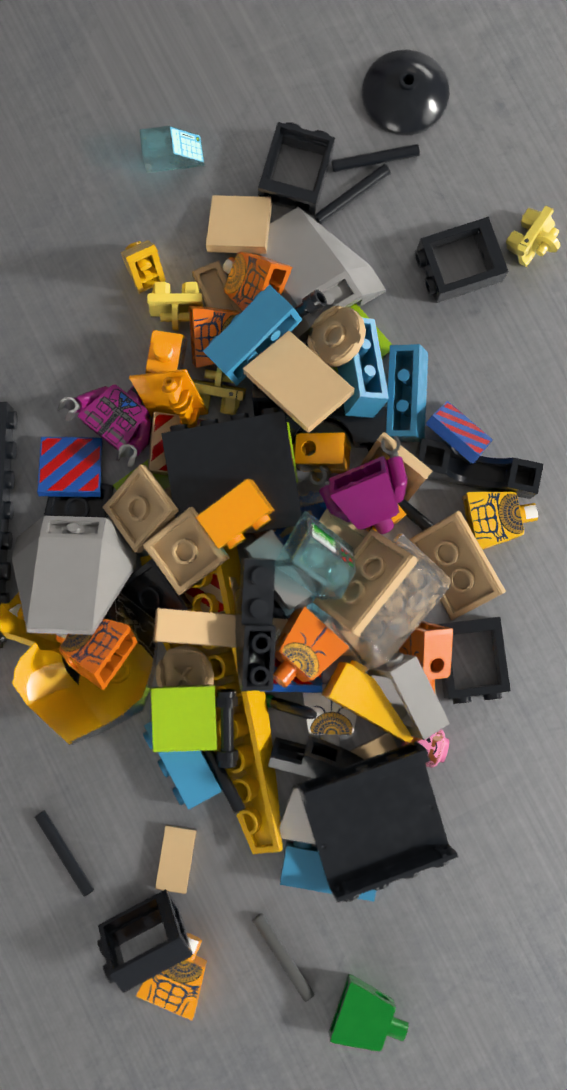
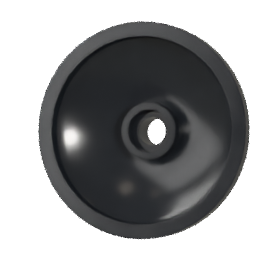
[362,50,449,135]

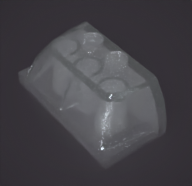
[323,534,451,669]

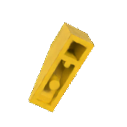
[120,240,166,294]
[321,660,413,743]

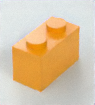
[196,479,275,550]

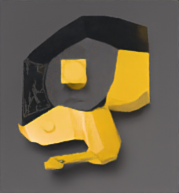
[0,591,158,745]

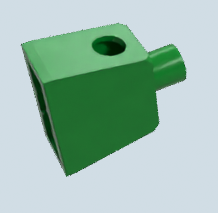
[328,974,409,1052]

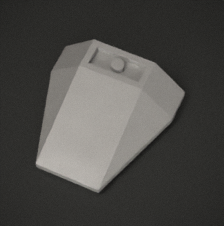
[257,207,386,341]
[12,516,138,635]

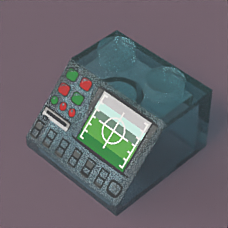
[274,511,356,600]

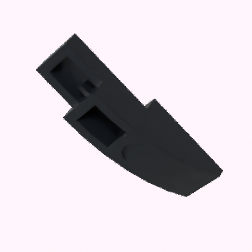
[235,558,276,691]
[268,735,364,779]

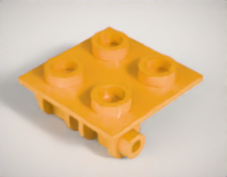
[129,369,208,428]

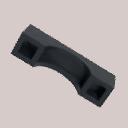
[286,404,387,448]
[415,438,544,499]

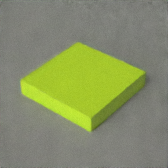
[151,685,217,752]

